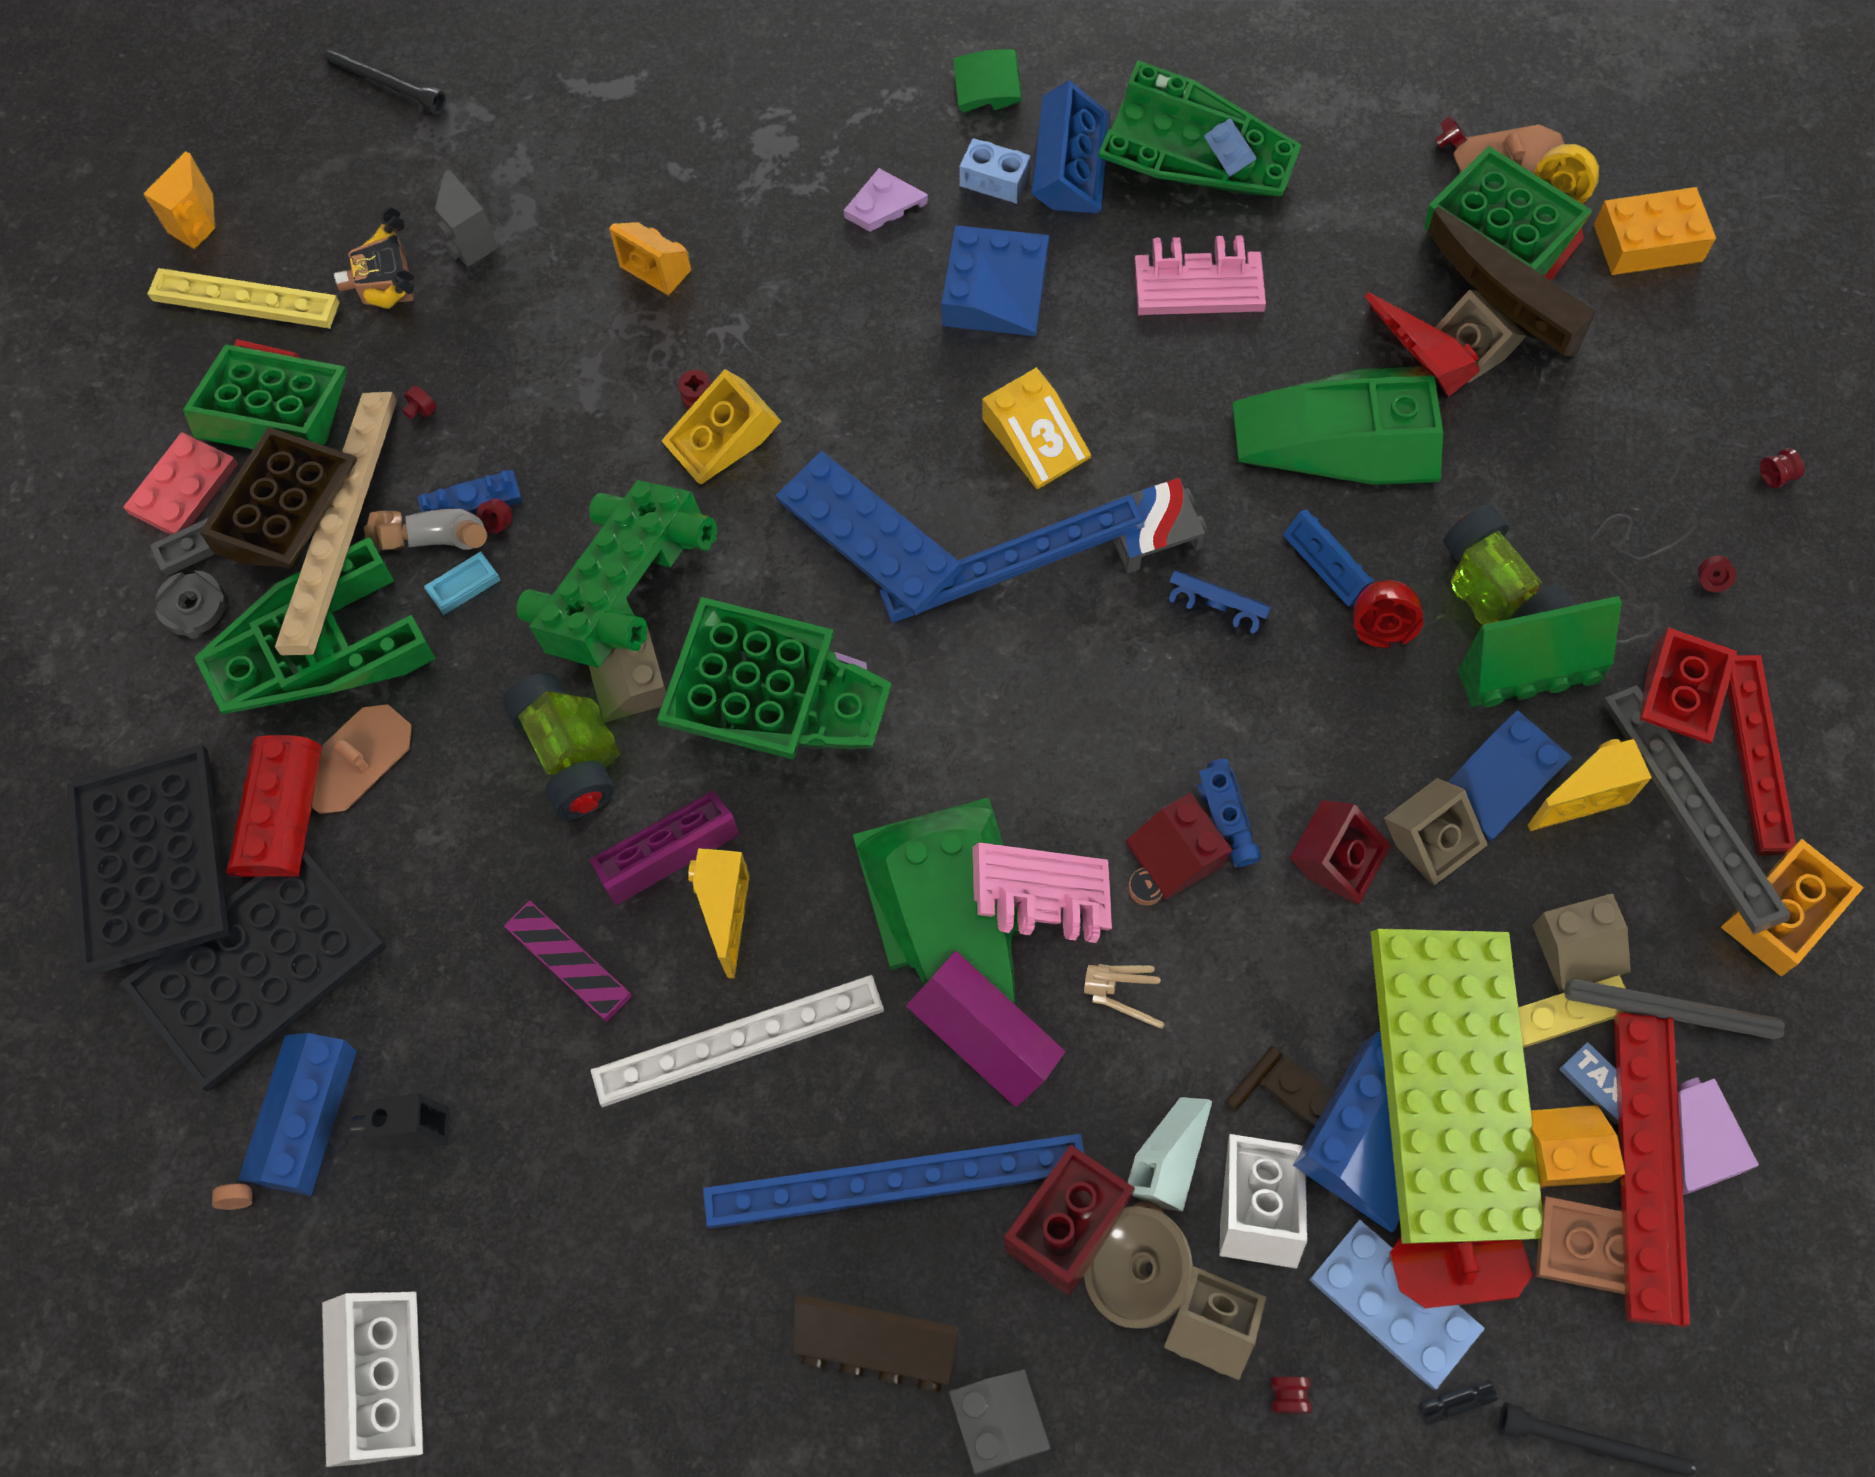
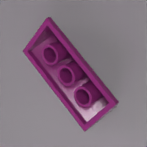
[589,790,739,906]
[905,950,1066,1107]

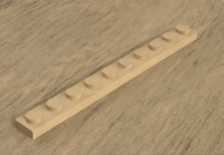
[275,392,397,655]

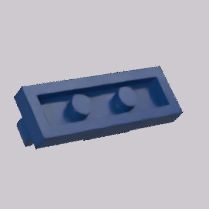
[417,470,523,516]
[1283,510,1374,607]
[1169,570,1272,634]

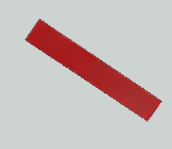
[1727,655,1796,855]

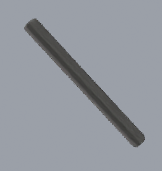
[1564,979,1785,1039]

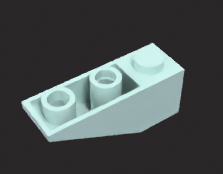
[1128,1097,1212,1211]

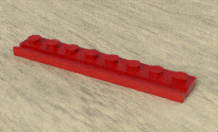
[1614,1012,1690,1328]

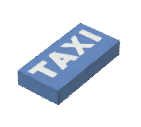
[1559,1042,1618,1125]

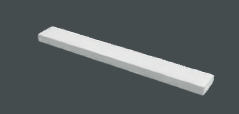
[591,975,884,1107]

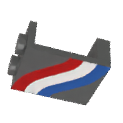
[1105,478,1207,574]

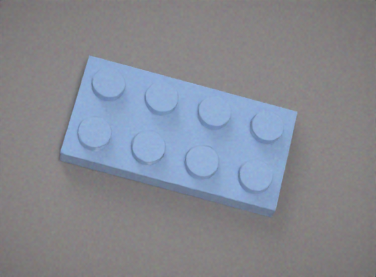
[1309,1220,1485,1390]

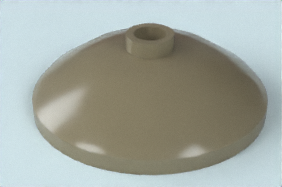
[1084,1206,1192,1329]

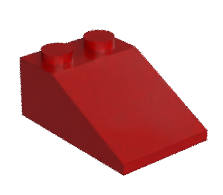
[1640,627,1737,744]

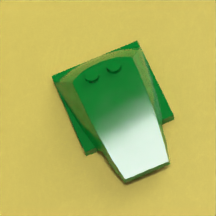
[657,597,892,759]
[853,797,1020,1005]

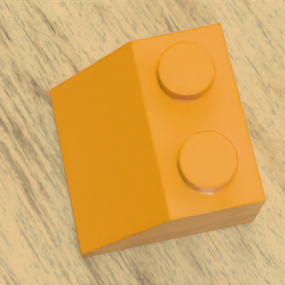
[143,151,215,249]
[609,222,691,296]
[1531,1105,1625,1188]

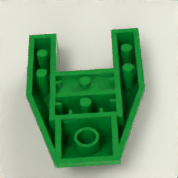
[194,537,436,714]

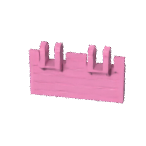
[1135,235,1266,315]
[972,843,1112,943]

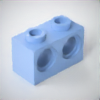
[959,138,1030,203]

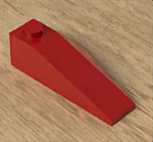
[1364,292,1480,397]

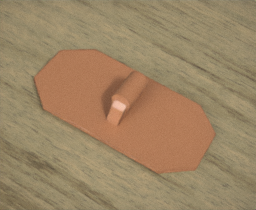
[1453,125,1564,173]
[312,704,412,814]

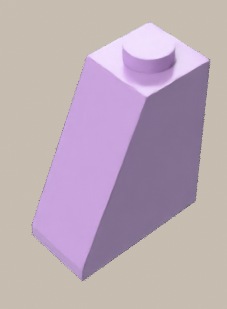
[1677,1077,1759,1195]

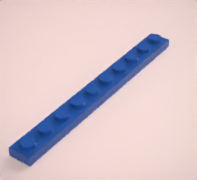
[703,1134,1084,1229]

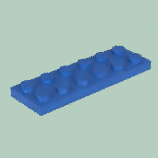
[775,451,963,616]

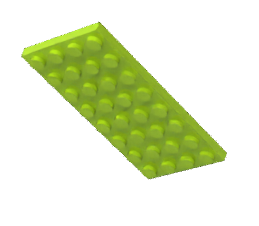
[1371,929,1543,1244]

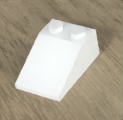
[1219,1134,1307,1268]

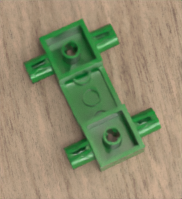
[517,480,717,668]

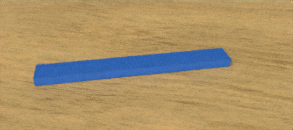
[880,494,1145,623]

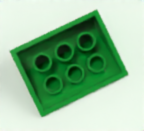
[1424,146,1592,276]
[183,344,347,449]
[1458,596,1622,707]

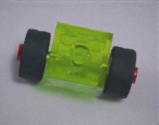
[1443,504,1576,625]
[502,673,620,819]

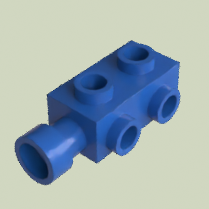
[1197,758,1262,867]

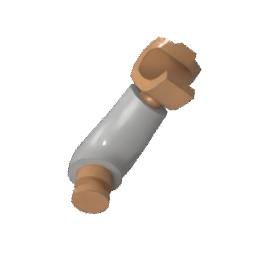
[364,509,487,551]

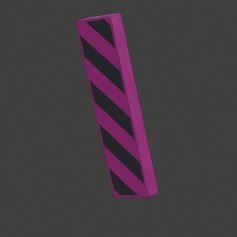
[504,900,632,1023]

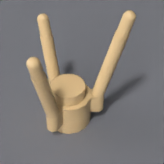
[1084,964,1164,1028]

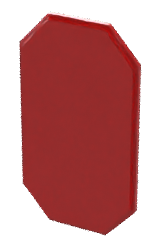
[1389,1237,1533,1309]

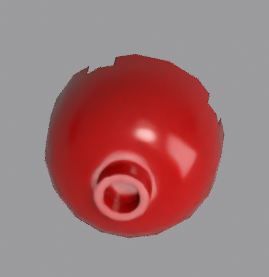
[1353,580,1424,648]

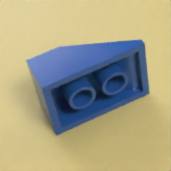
[1448,710,1573,842]

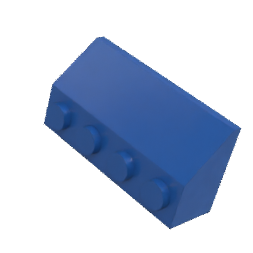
[1032,80,1110,213]
[237,1033,357,1196]

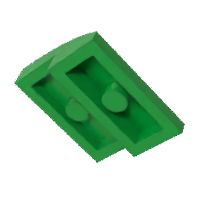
[953,49,1023,113]

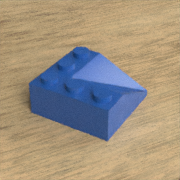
[941,225,1049,336]

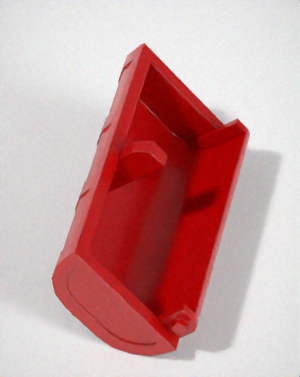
[226,735,322,877]

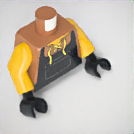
[334,207,414,309]

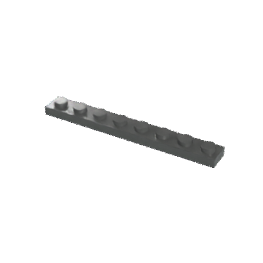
[1604,685,1791,934]

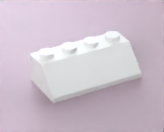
[322,1292,423,1467]

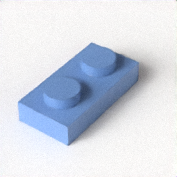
[1204,118,1256,177]

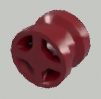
[678,370,711,409]
[1759,448,1805,489]
[1270,1377,1312,1414]

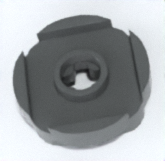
[155,571,229,638]

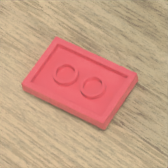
[123,432,238,535]

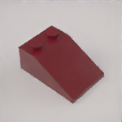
[1004,1145,1135,1296]

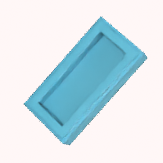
[424,552,500,616]

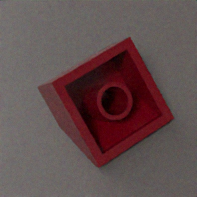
[1125,793,1232,900]
[1290,800,1391,904]

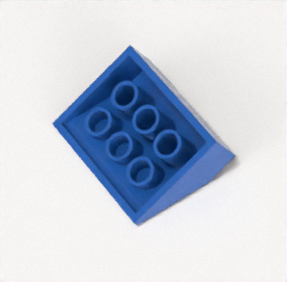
[1293,1031,1400,1232]

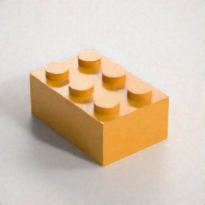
[1594,187,1716,275]
[1721,839,1864,976]

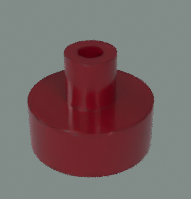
[1434,115,1468,148]
[402,385,437,419]
[477,498,512,534]
[1697,556,1736,592]

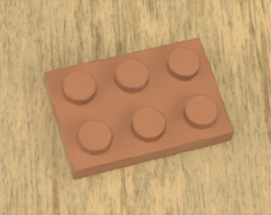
[1535,1197,1625,1294]

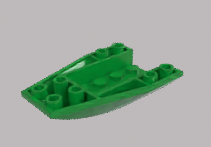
[1098,60,1301,196]
[1232,366,1443,485]

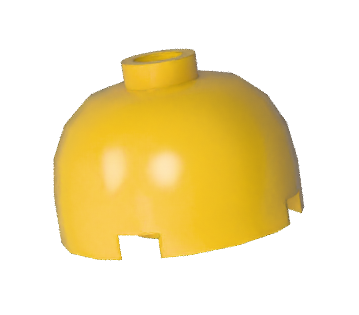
[1533,144,1599,204]

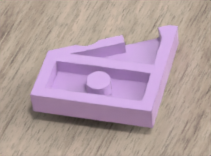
[844,168,928,231]

